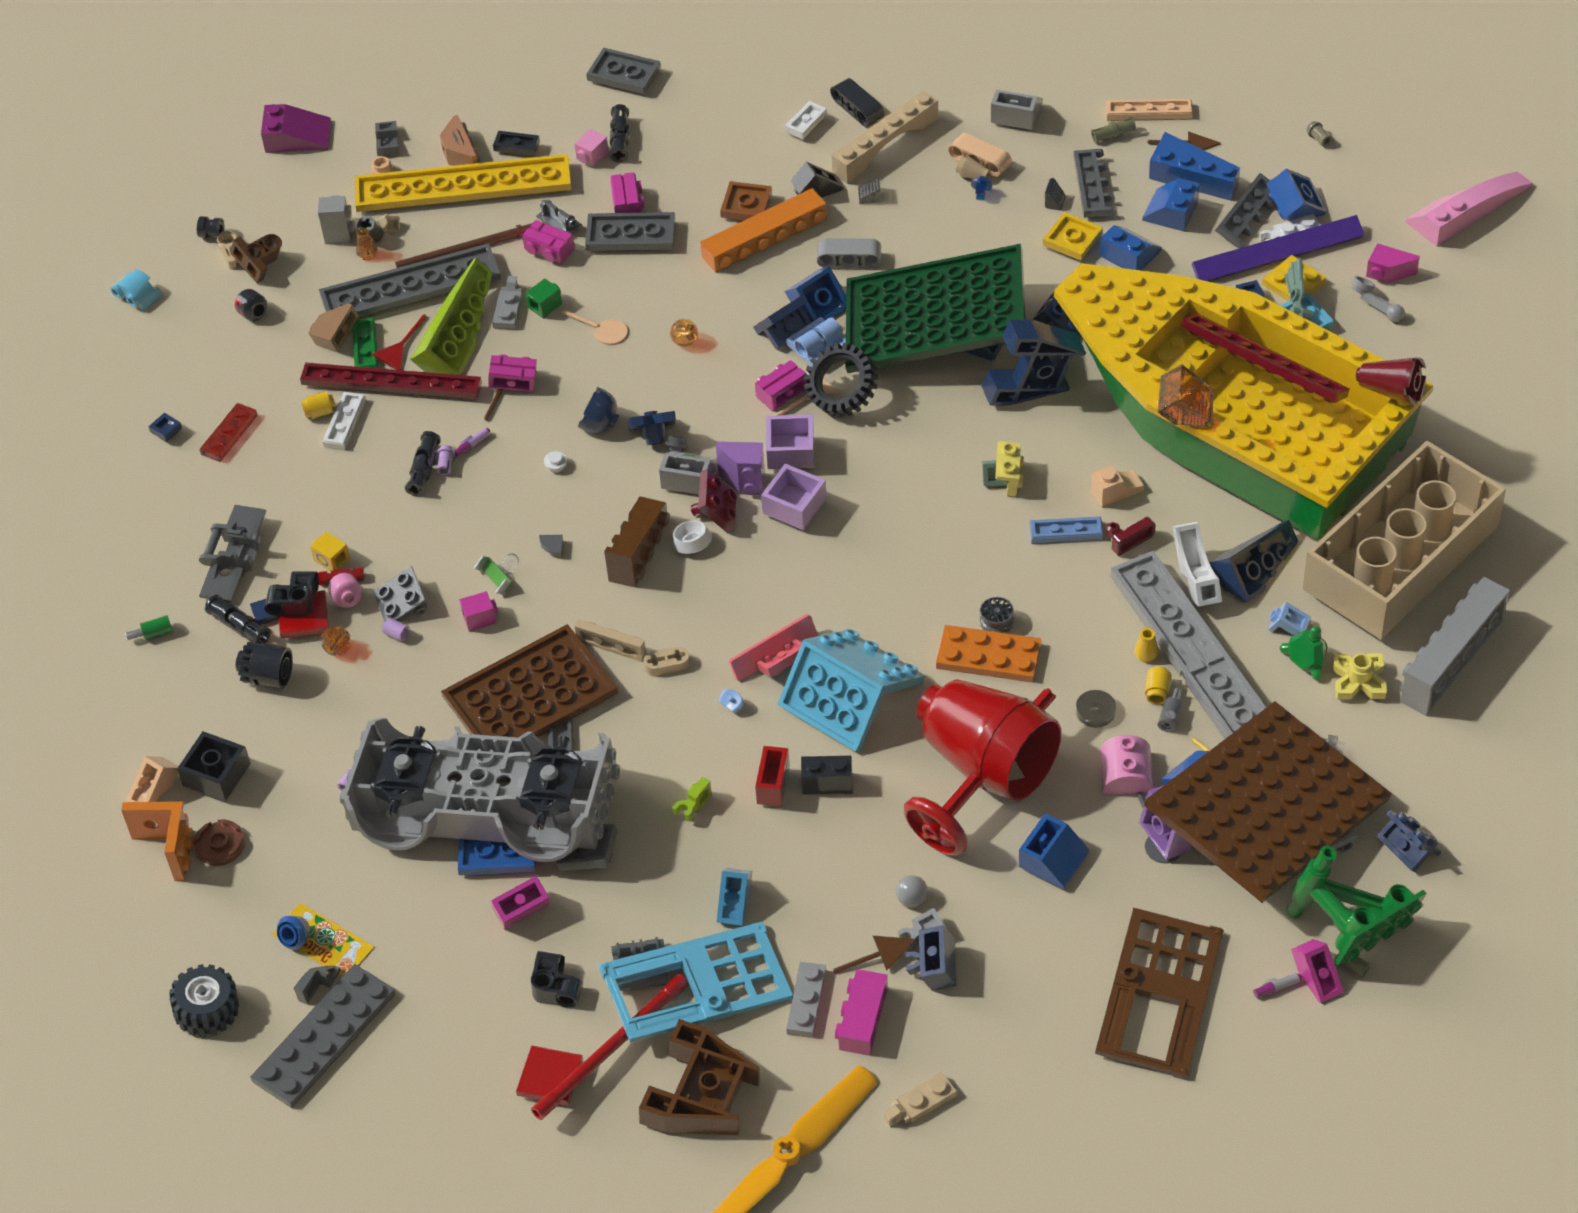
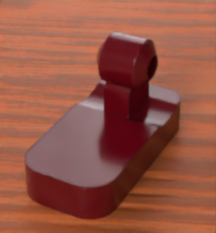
[1106,517,1156,556]

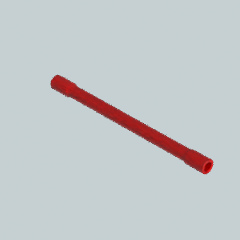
[531,974,689,1120]

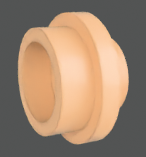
[371,156,393,174]

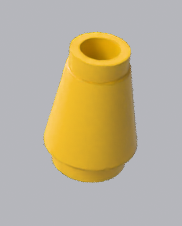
[1134,628,1159,663]

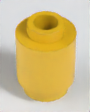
[301,391,336,419]
[1145,666,1172,705]

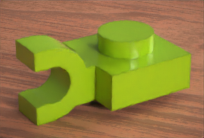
[672,777,712,822]

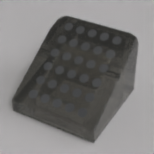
[858,177,881,204]

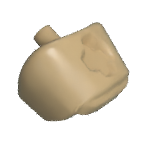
[377,213,401,233]

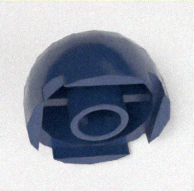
[578,387,620,434]

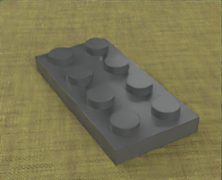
[585,212,676,251]

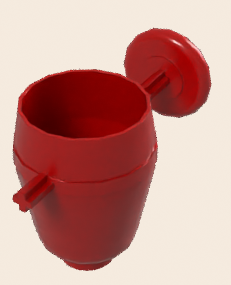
[904,679,1062,856]

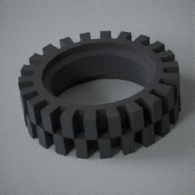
[804,343,878,417]

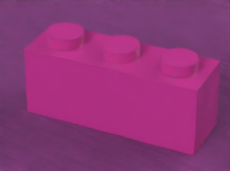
[835,969,888,1056]

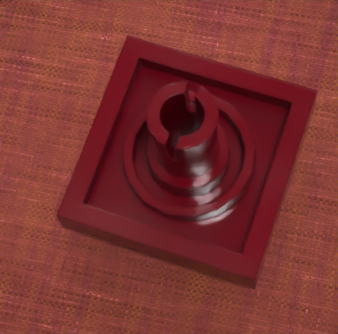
[690,469,737,533]

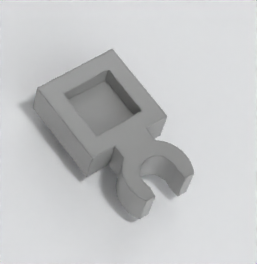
[898,908,945,950]

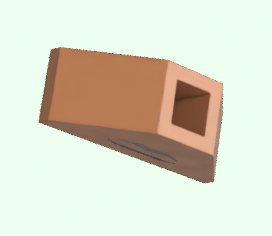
[439,115,480,166]

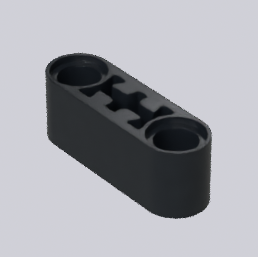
[830,78,884,127]

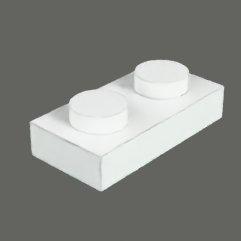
[785,101,827,140]

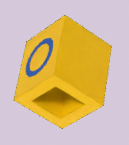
[310,531,350,571]

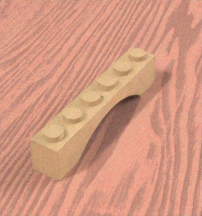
[831,90,939,184]

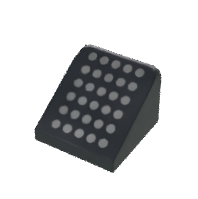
[1045,178,1066,210]

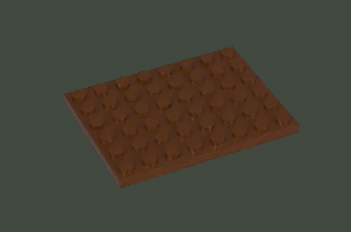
[1144,701,1392,903]

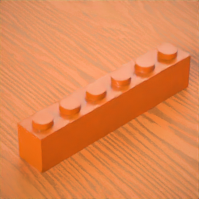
[700,188,827,273]

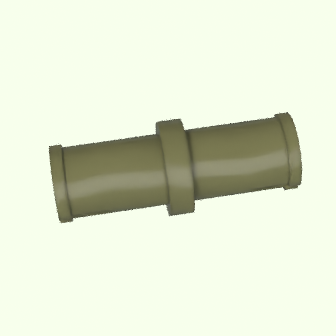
[1091,117,1136,143]

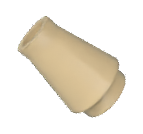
[956,156,990,182]

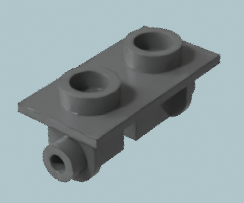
[536,200,582,234]

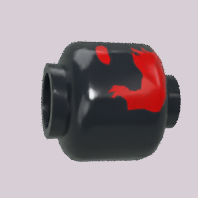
[234,289,268,321]

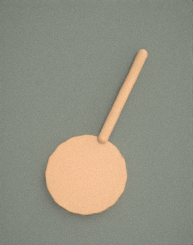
[561,310,628,345]

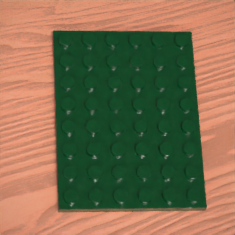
[845,243,1026,374]

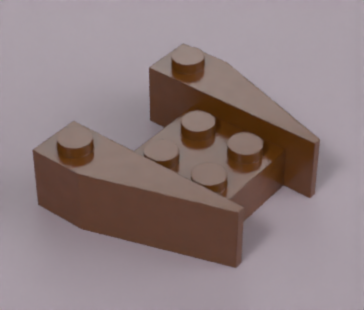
[639,1019,760,1135]

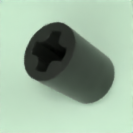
[357,216,384,243]

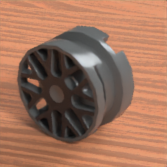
[980,597,1014,633]

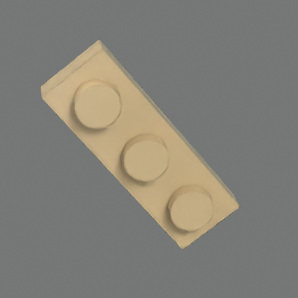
[575,619,646,662]

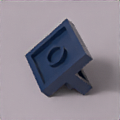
[753,295,812,349]

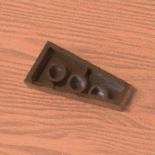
[604,496,670,588]

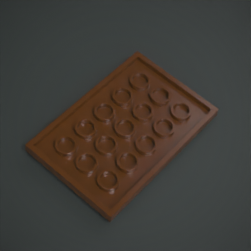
[441,624,618,738]

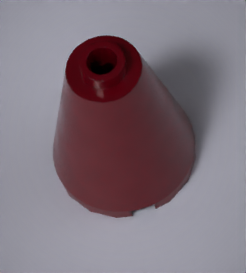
[1356,357,1426,406]

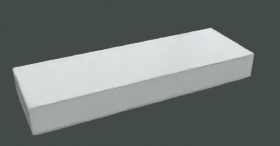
[322,392,366,450]

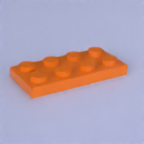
[936,625,1041,683]

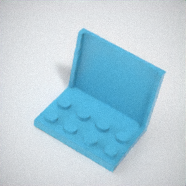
[777,629,926,752]

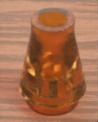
[356,228,378,260]

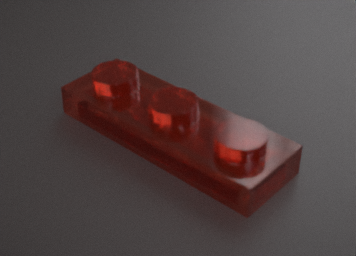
[200,403,258,462]

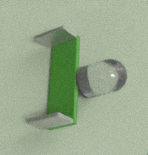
[473,553,519,595]

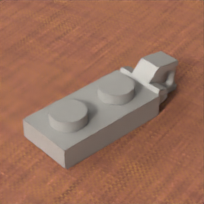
[492,276,522,329]

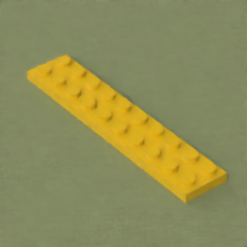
[355,154,571,212]

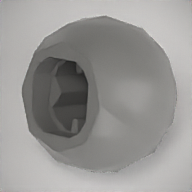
[895,875,929,908]

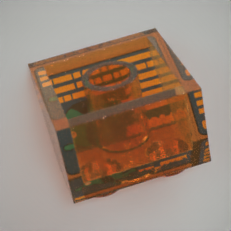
[1157,364,1214,427]

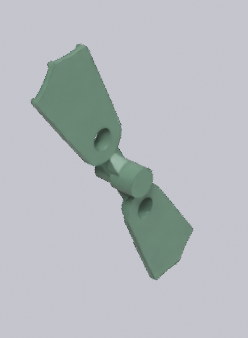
[1285,258,1313,321]

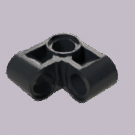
[264,571,319,616]
[531,951,583,1008]

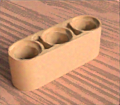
[948,133,1012,178]

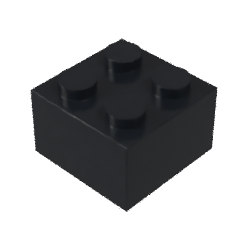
[177,731,251,801]

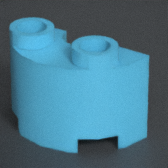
[110,269,162,311]

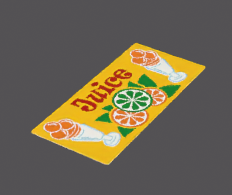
[272,903,374,977]

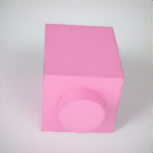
[574,129,609,167]

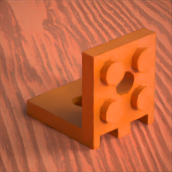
[121,802,194,881]

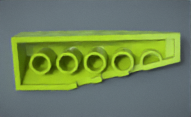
[410,258,493,375]

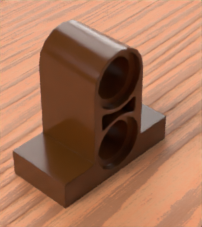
[230,234,282,283]

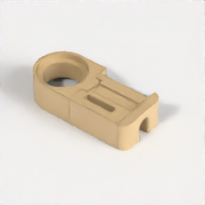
[217,231,240,269]

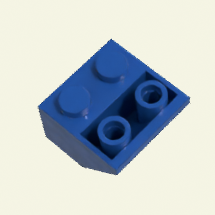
[1019,813,1089,889]

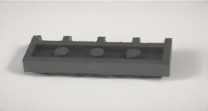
[1073,149,1115,218]
[1215,173,1274,248]

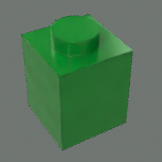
[525,278,562,318]

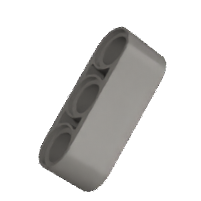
[817,238,881,268]

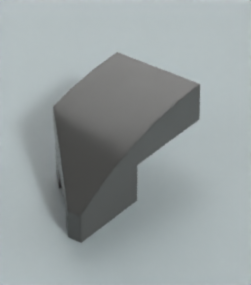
[294,965,341,1004]

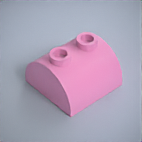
[1100,735,1154,795]

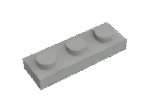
[786,962,826,1038]

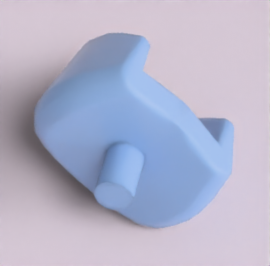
[719,689,744,714]

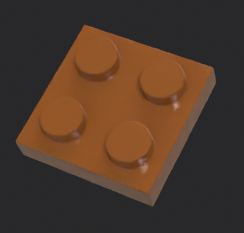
[720,181,772,220]

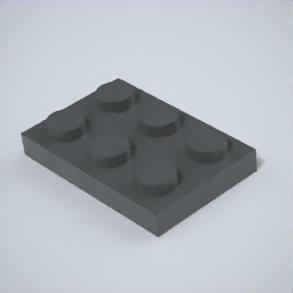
[586,47,661,94]

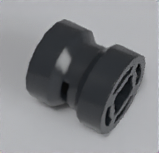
[196,216,225,239]

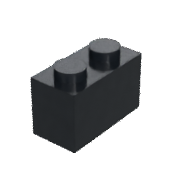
[801,755,853,795]

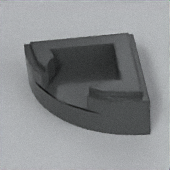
[539,534,563,558]

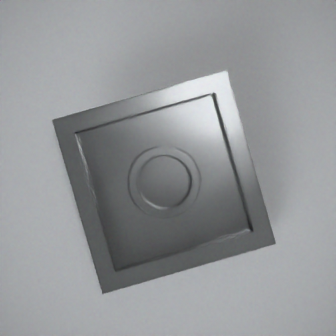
[556,824,617,871]

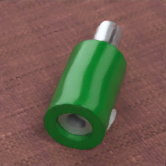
[125,615,173,641]

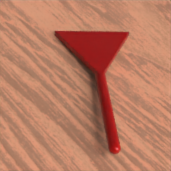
[372,314,427,370]

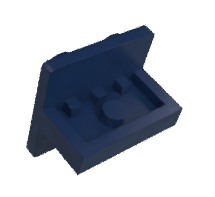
[1376,810,1442,872]

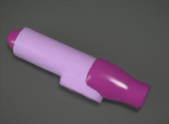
[454,428,490,457]

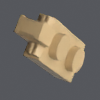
[884,1072,957,1127]

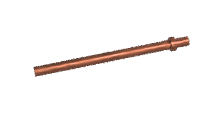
[395,223,532,268]

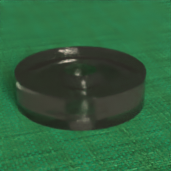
[1076,690,1116,728]

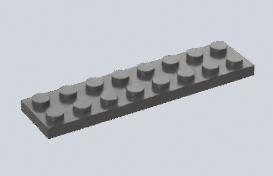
[319,244,501,317]

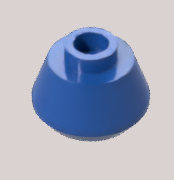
[276,915,310,950]

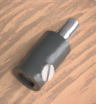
[1157,688,1183,732]

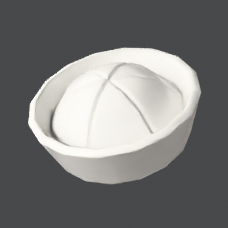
[672,520,712,554]

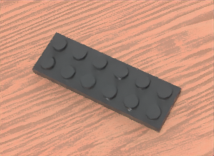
[250,964,396,1108]

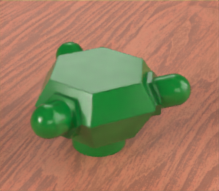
[1279,626,1328,681]

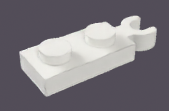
[1260,214,1320,241]

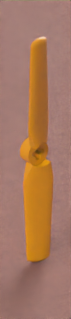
[712,1066,877,1213]

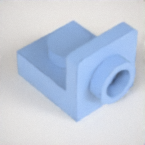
[1268,602,1311,636]

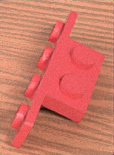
[729,614,817,681]

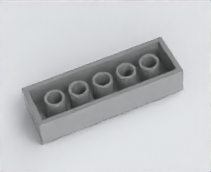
[1400,577,1510,716]

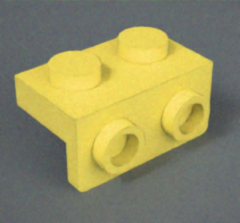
[995,441,1024,497]

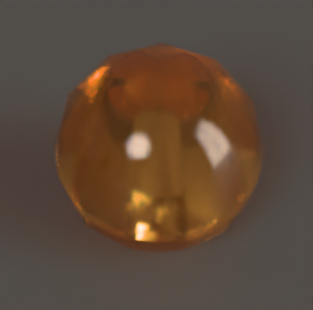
[670,318,698,347]

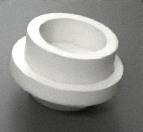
[544,451,567,473]

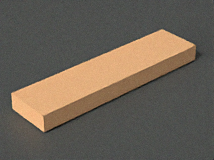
[1106,99,1193,120]

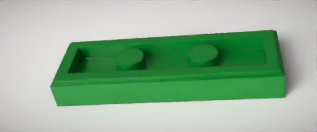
[353,318,378,368]

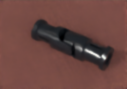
[609,104,629,162]
[405,431,441,497]
[204,594,271,644]

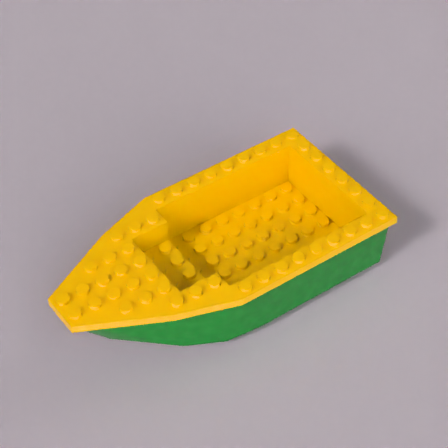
[1054,263,1434,540]

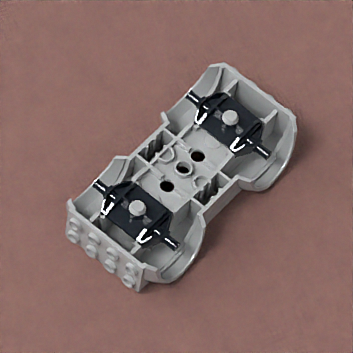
[340,718,620,862]

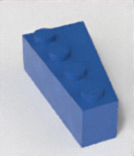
[1149,132,1240,201]

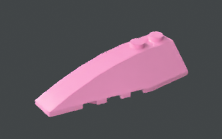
[1406,171,1533,246]

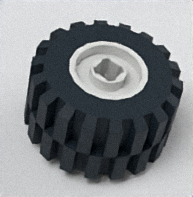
[169,964,239,1037]

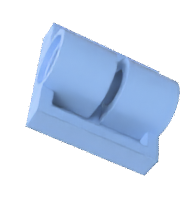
[786,317,846,366]

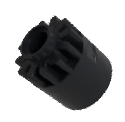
[235,641,293,689]

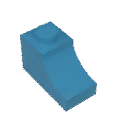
[716,868,753,926]

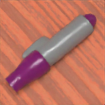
[1253,973,1302,998]

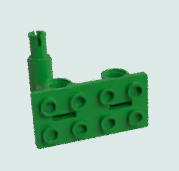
[1286,846,1427,966]

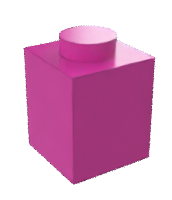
[459,591,498,632]

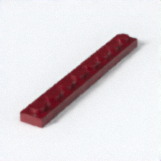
[1181,313,1350,403]
[300,362,482,399]

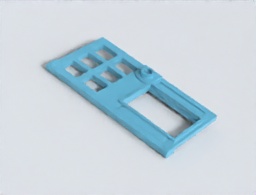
[599,922,793,1043]

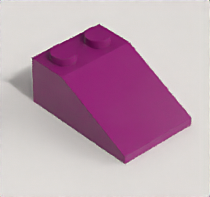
[261,104,331,153]

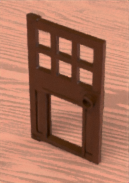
[1095,907,1224,1080]

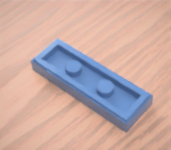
[1030,517,1103,544]

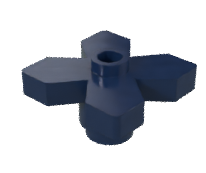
[628,411,676,445]

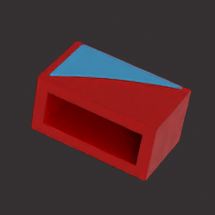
[755,746,790,807]

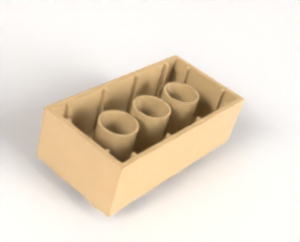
[1303,441,1506,640]

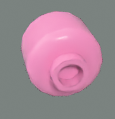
[328,573,362,609]

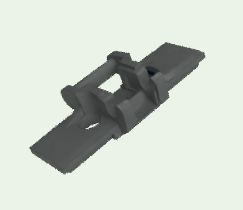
[199,505,266,602]

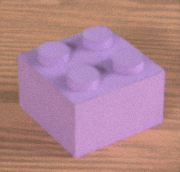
[766,414,814,469]
[761,464,827,530]

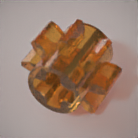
[320,626,352,656]

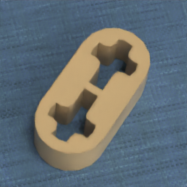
[644,647,690,676]

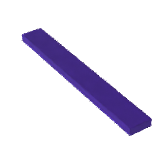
[1191,215,1365,282]

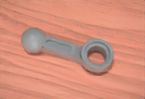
[1352,276,1405,322]

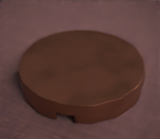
[194,819,245,866]

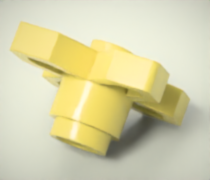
[1332,653,1387,699]

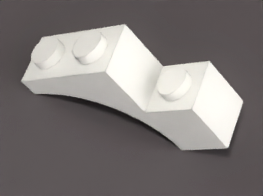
[1173,522,1222,607]

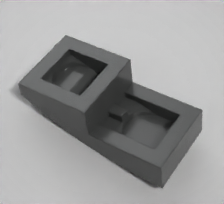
[375,121,399,156]

